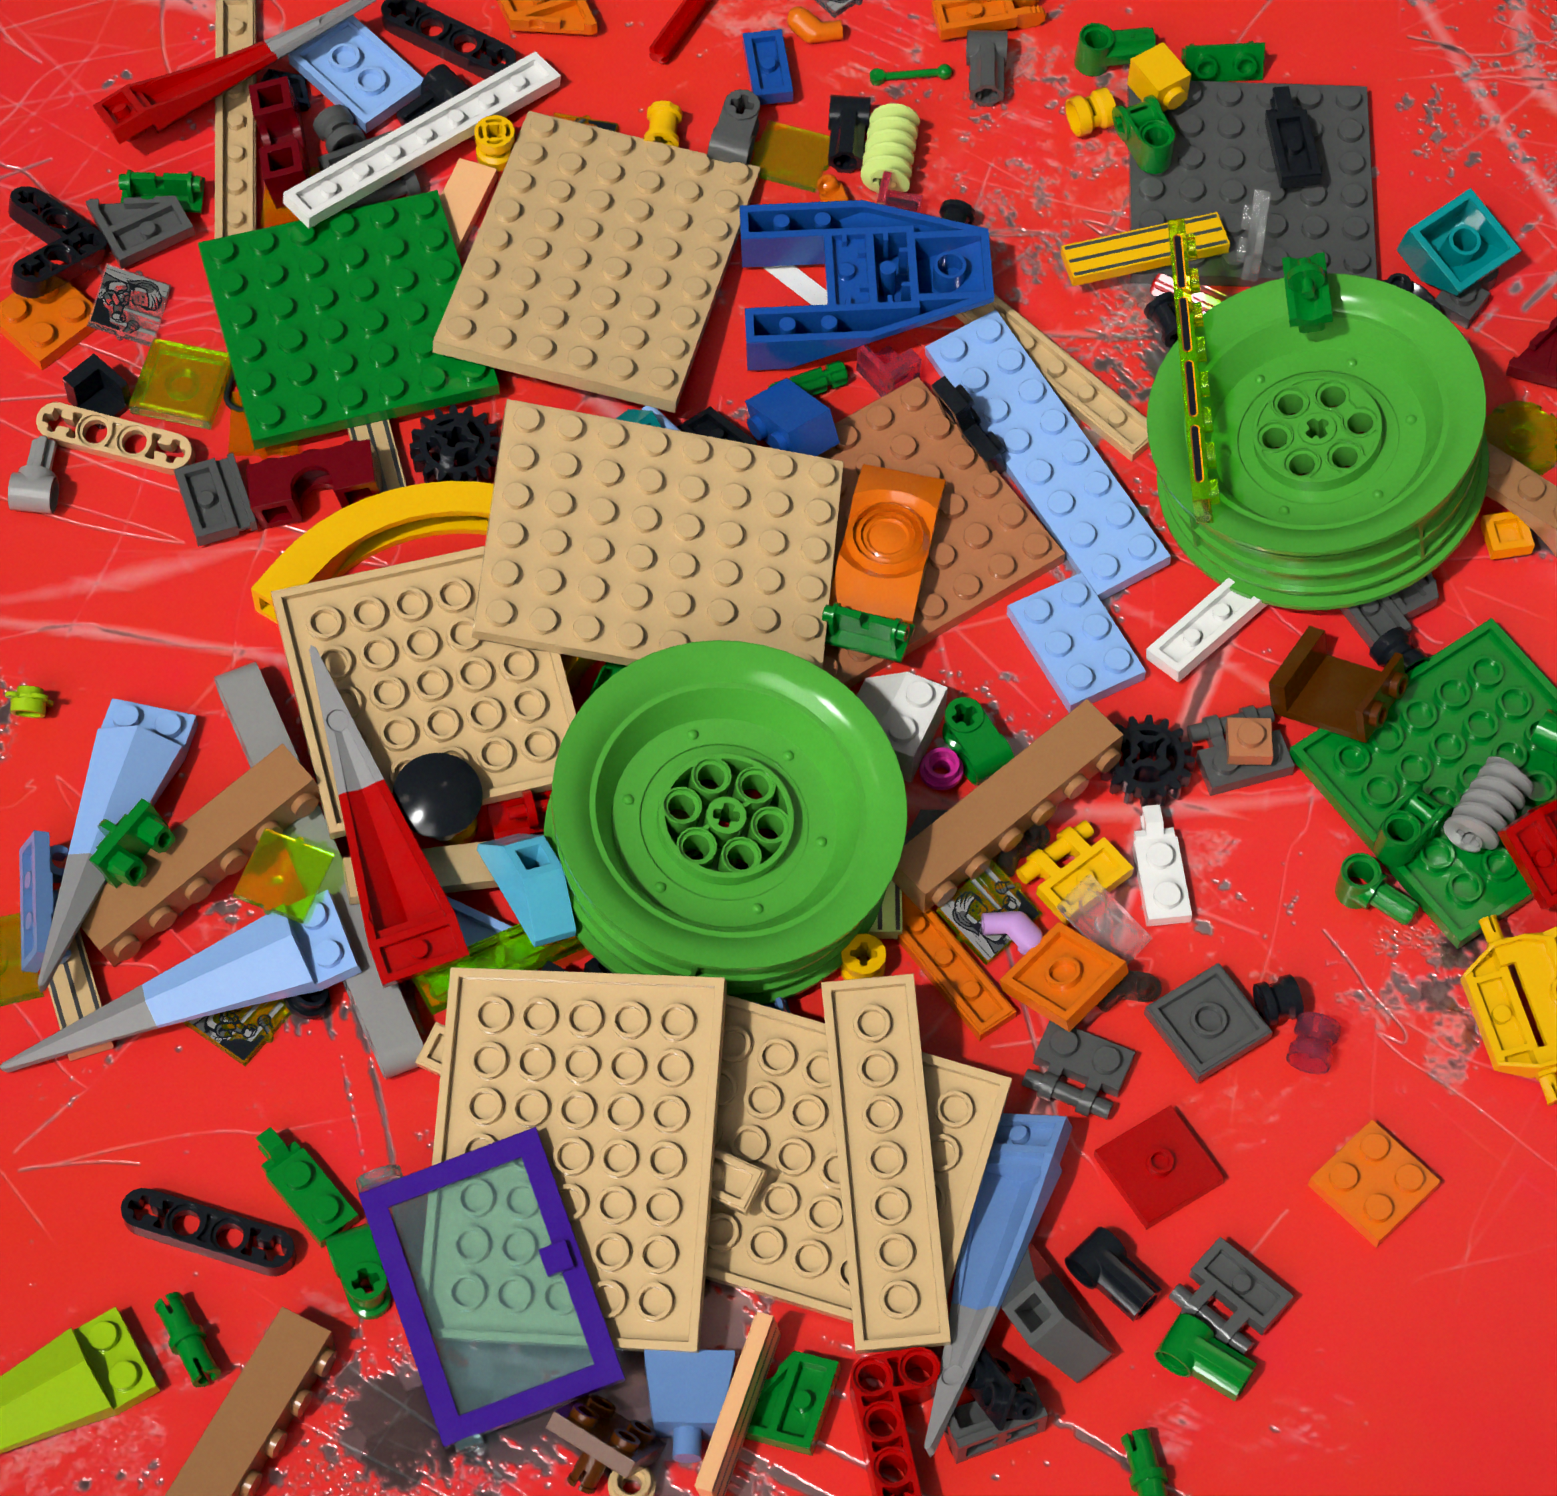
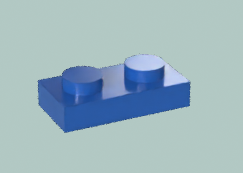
[742,29,793,105]

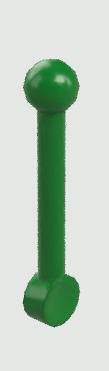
[870,64,952,86]

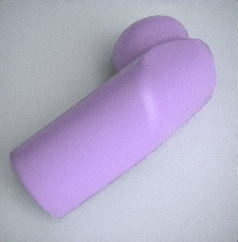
[981,911,1043,955]

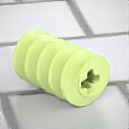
[860,103,920,196]

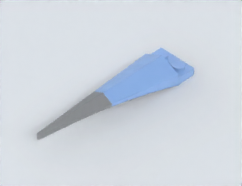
[38,698,198,993]
[0,889,362,1073]

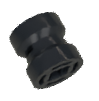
[1369,627,1430,673]

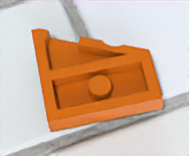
[497,0,597,35]

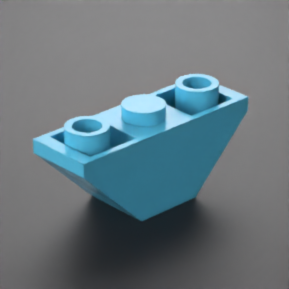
[477,833,576,947]

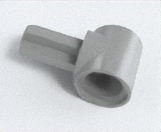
[8,436,59,514]

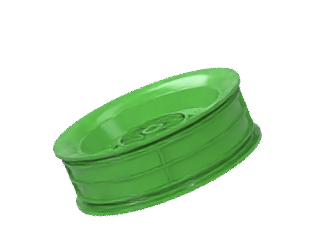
[1147,273,1489,610]
[543,640,907,1005]

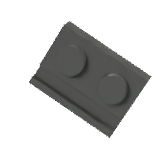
[174,453,258,547]

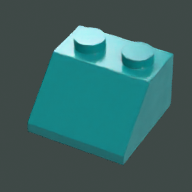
[1396,188,1522,296]

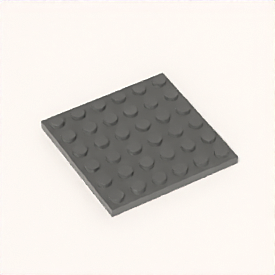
[1127,81,1377,287]

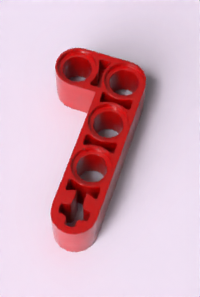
[850,1347,940,1496]

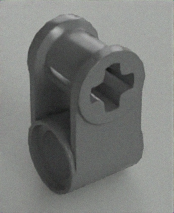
[707,89,760,165]

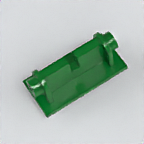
[1181,41,1265,82]
[118,170,205,213]
[822,602,915,663]

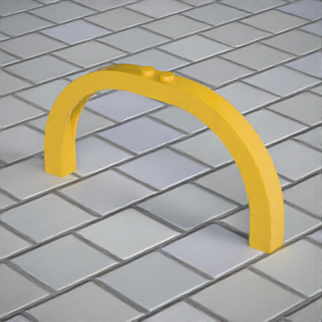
[251,481,719,853]

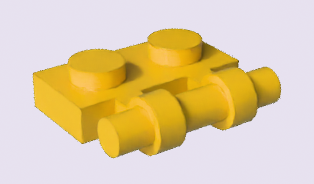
[1016,820,1134,925]

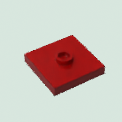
[1094,1105,1224,1230]

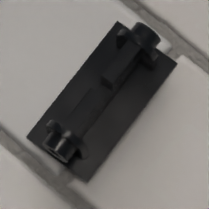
[965,1345,1037,1431]

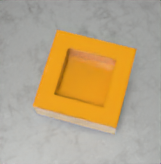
[1480,511,1535,560]

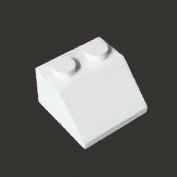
[857,672,948,782]

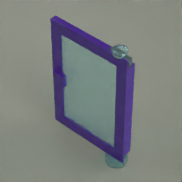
[355,1127,626,1454]

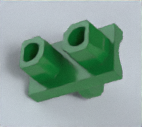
[1282,252,1333,333]
[89,798,176,888]

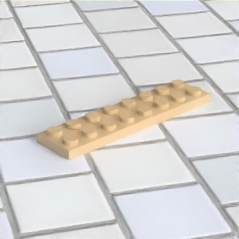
[821,974,951,1354]

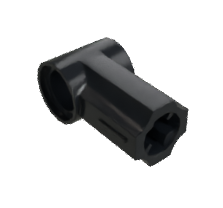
[828,94,871,173]
[1064,1226,1162,1321]

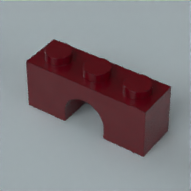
[248,76,312,209]
[246,439,384,530]

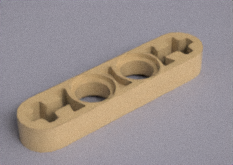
[36,402,196,475]

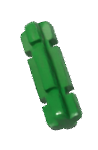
[768,361,848,396]

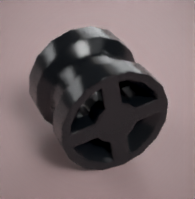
[1253,974,1304,1027]

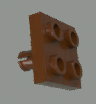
[545,1395,666,1494]

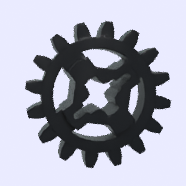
[409,404,500,483]
[1100,715,1195,807]

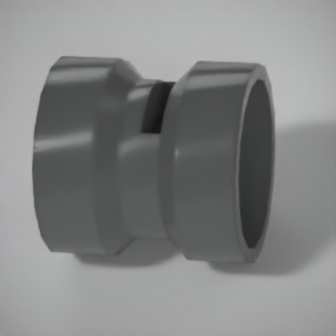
[313,105,366,153]

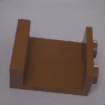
[1269,626,1408,743]

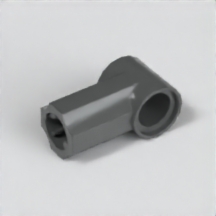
[966,30,1008,107]

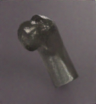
[993,824,1051,877]
[1097,970,1162,1012]

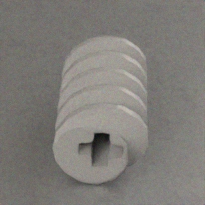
[1443,756,1534,853]

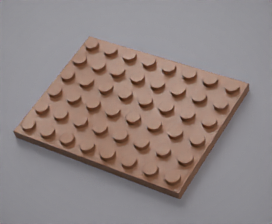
[818,377,1065,688]

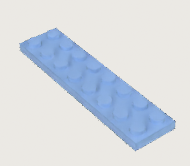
[925,310,1171,601]

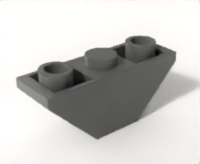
[1001,1241,1114,1383]

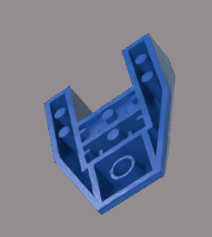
[739,200,994,371]

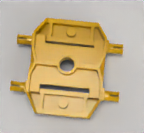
[1460,915,1557,1106]

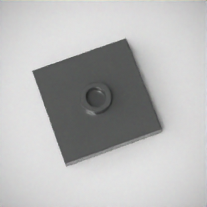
[1144,963,1272,1083]

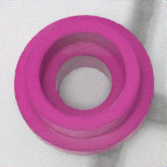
[919,747,964,790]

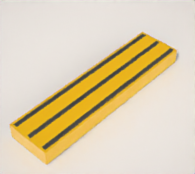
[1060,212,1230,286]

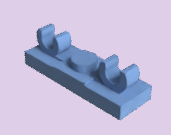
[19,830,71,973]

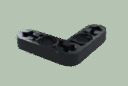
[8,186,107,298]

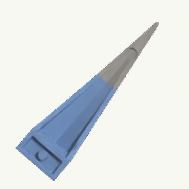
[924,1113,1073,1457]

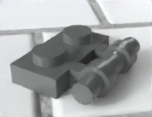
[1187,705,1295,796]
[1021,1021,1135,1120]
[1168,1237,1294,1356]

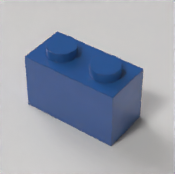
[745,378,840,456]

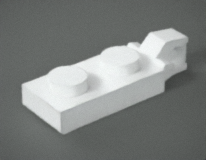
[1132,804,1192,927]

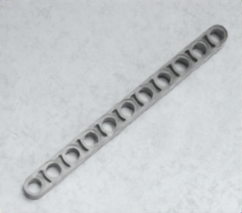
[214,662,424,1080]

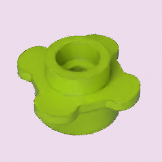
[5,685,54,718]

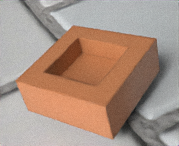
[1225,717,1273,765]

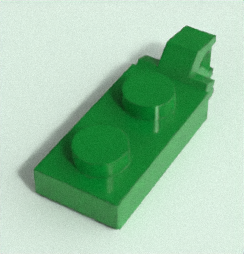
[256,1127,360,1248]

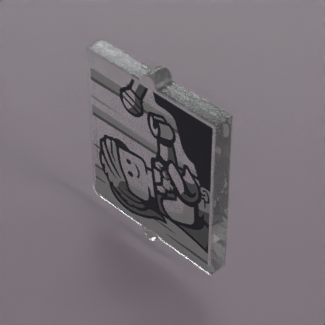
[87,263,172,348]

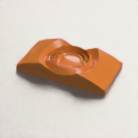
[829,464,946,624]

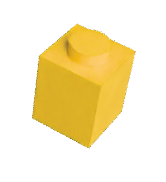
[1127,42,1191,112]

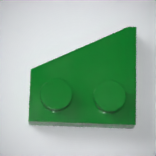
[745,1351,842,1456]

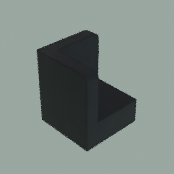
[62,354,133,429]

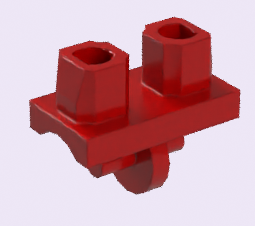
[486,789,552,840]

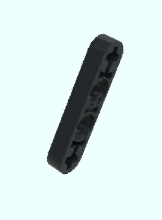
[381,0,516,79]
[121,1188,296,1277]

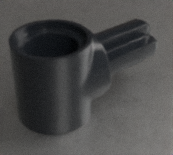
[396,64,470,126]

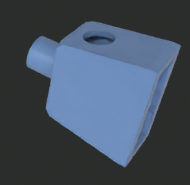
[644,1349,735,1463]

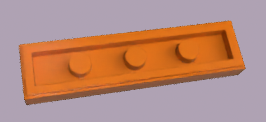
[896,891,1016,1042]

